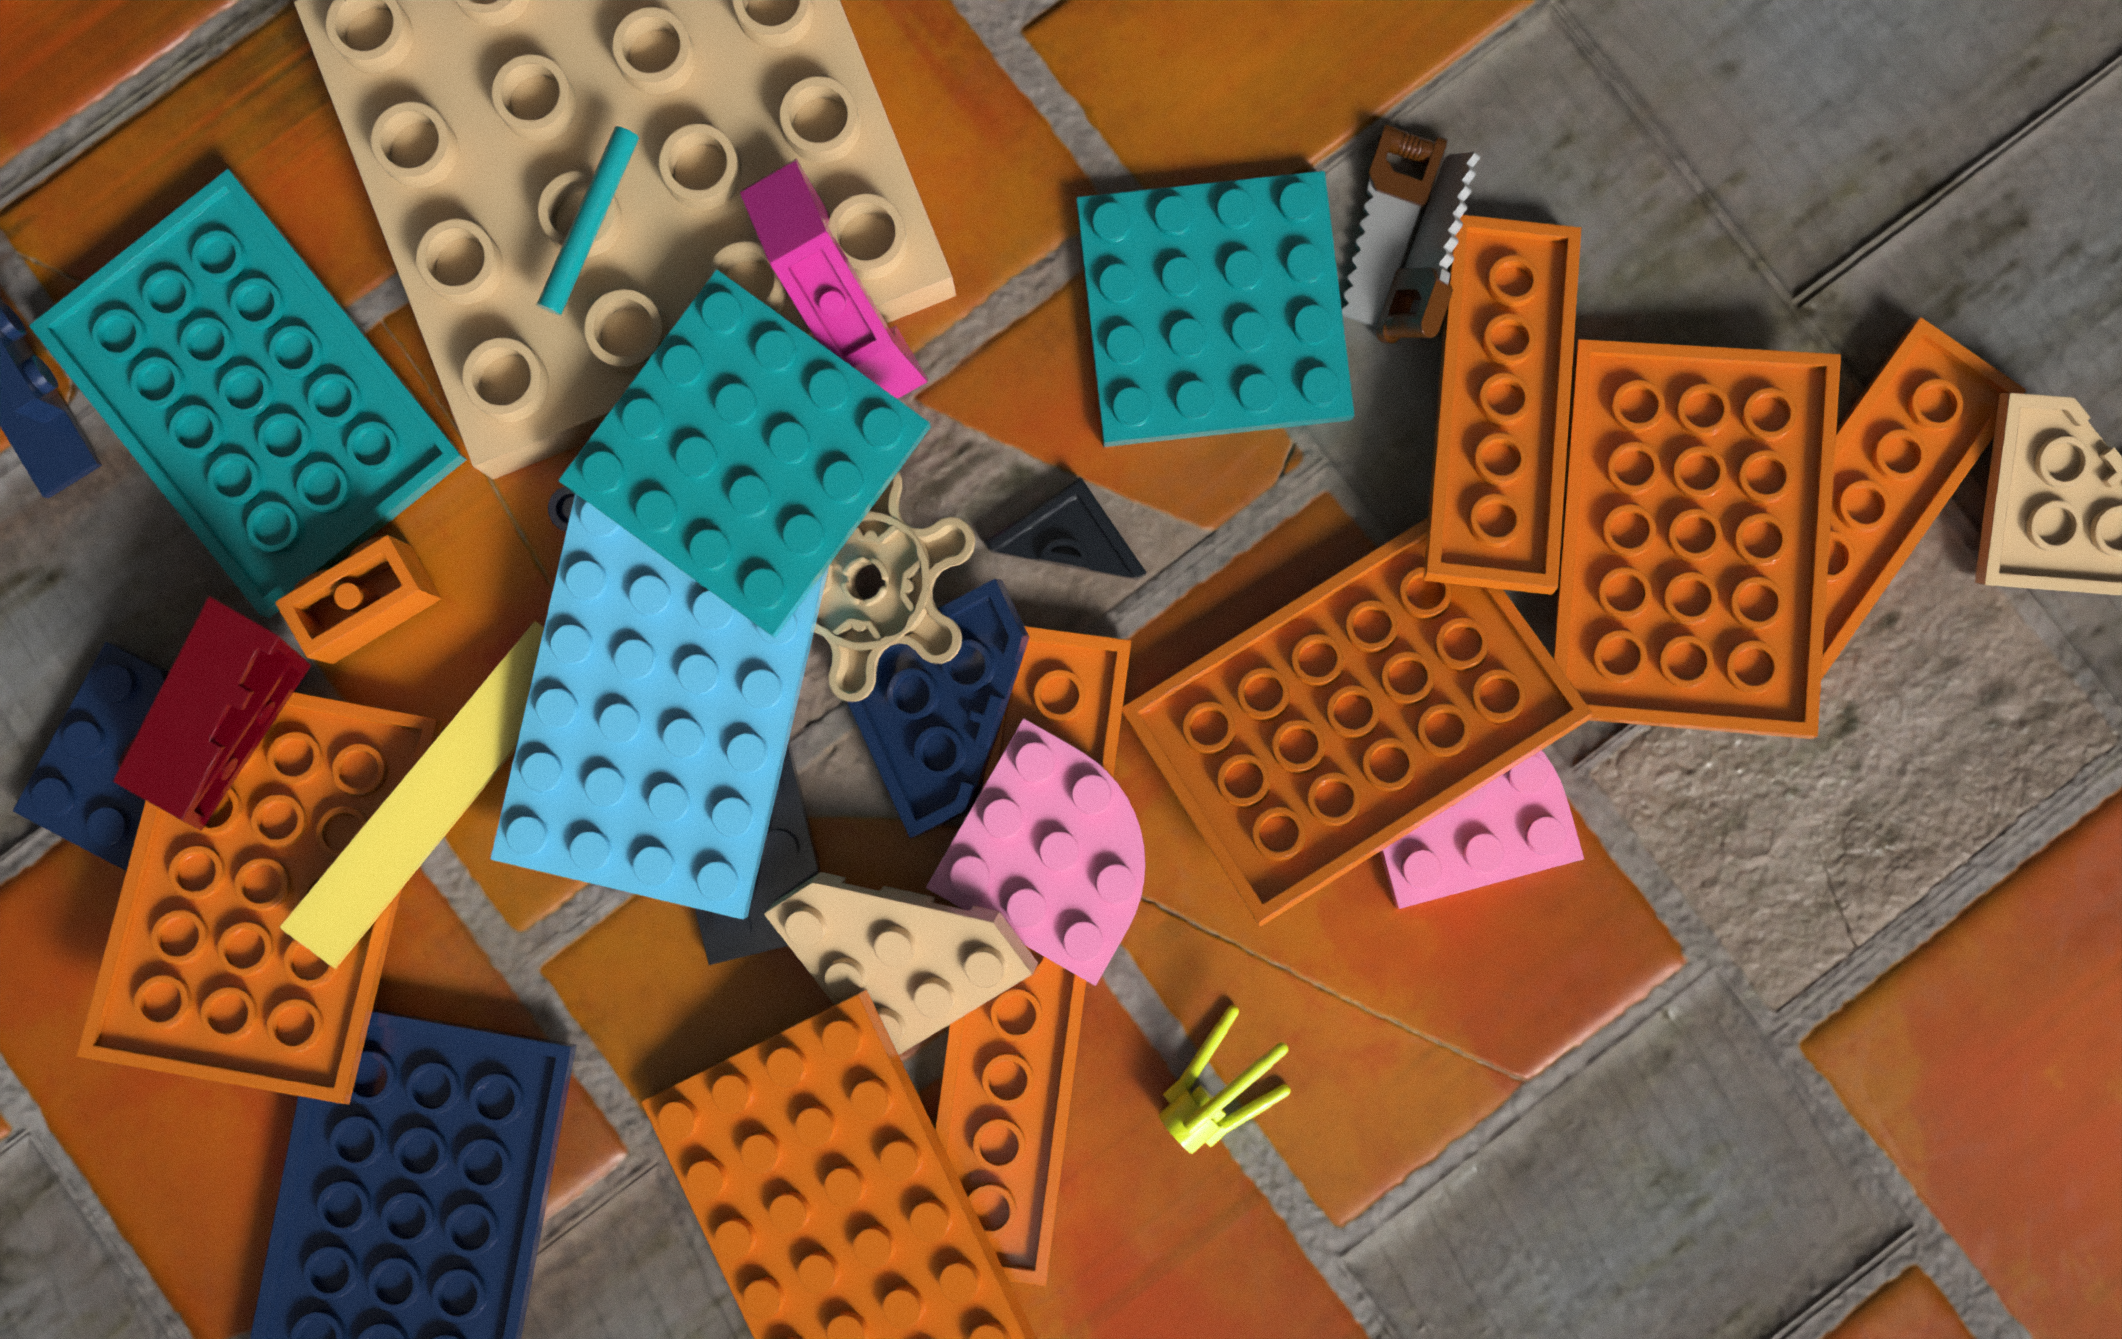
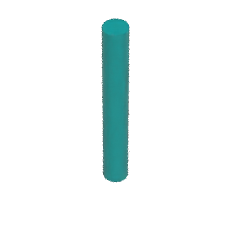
[536,126,639,316]

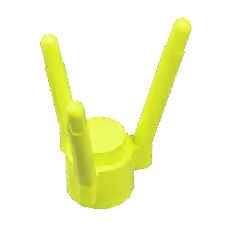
[1158,1005,1291,1154]

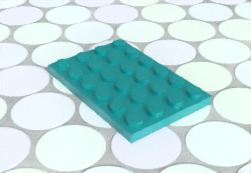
[29,169,467,618]

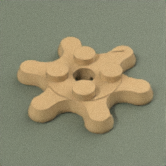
[814,472,976,702]

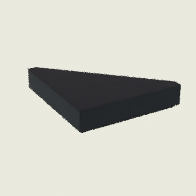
[984,477,1147,580]

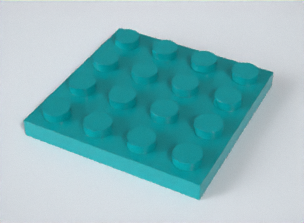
[1077,171,1355,447]
[558,269,931,638]

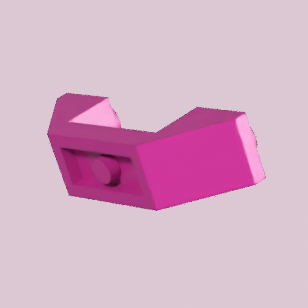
[740,158,928,399]

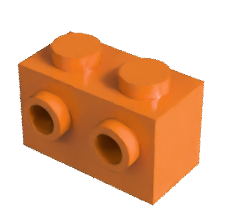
[275,535,442,664]

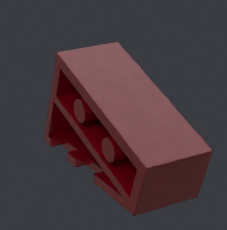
[113,596,311,830]

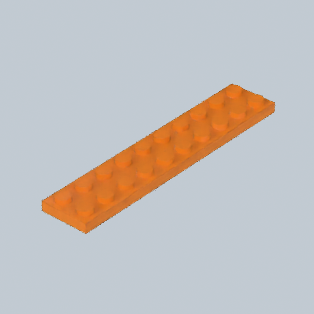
[935,626,1131,1286]

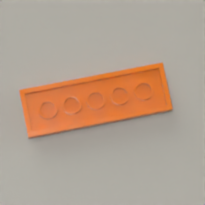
[1423,215,1582,595]
[1821,317,2026,680]

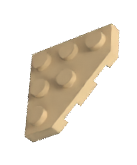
[1975,393,2122,595]
[764,872,1038,1055]

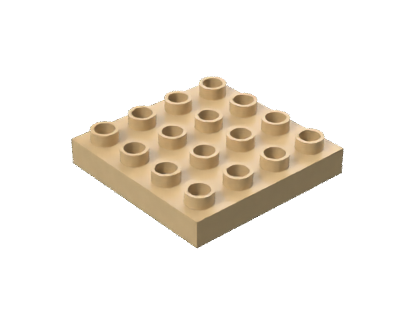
[294,0,956,480]

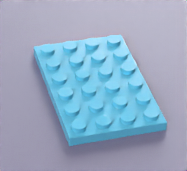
[490,493,829,919]

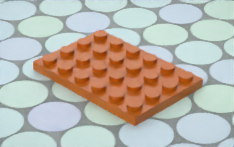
[1553,339,1841,739]
[1122,517,1592,927]
[76,692,442,1104]
[641,989,1037,1339]

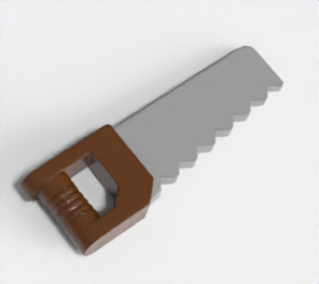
[1342,124,1448,326]
[1376,152,1480,343]

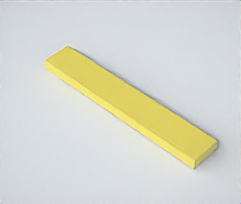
[279,621,544,969]

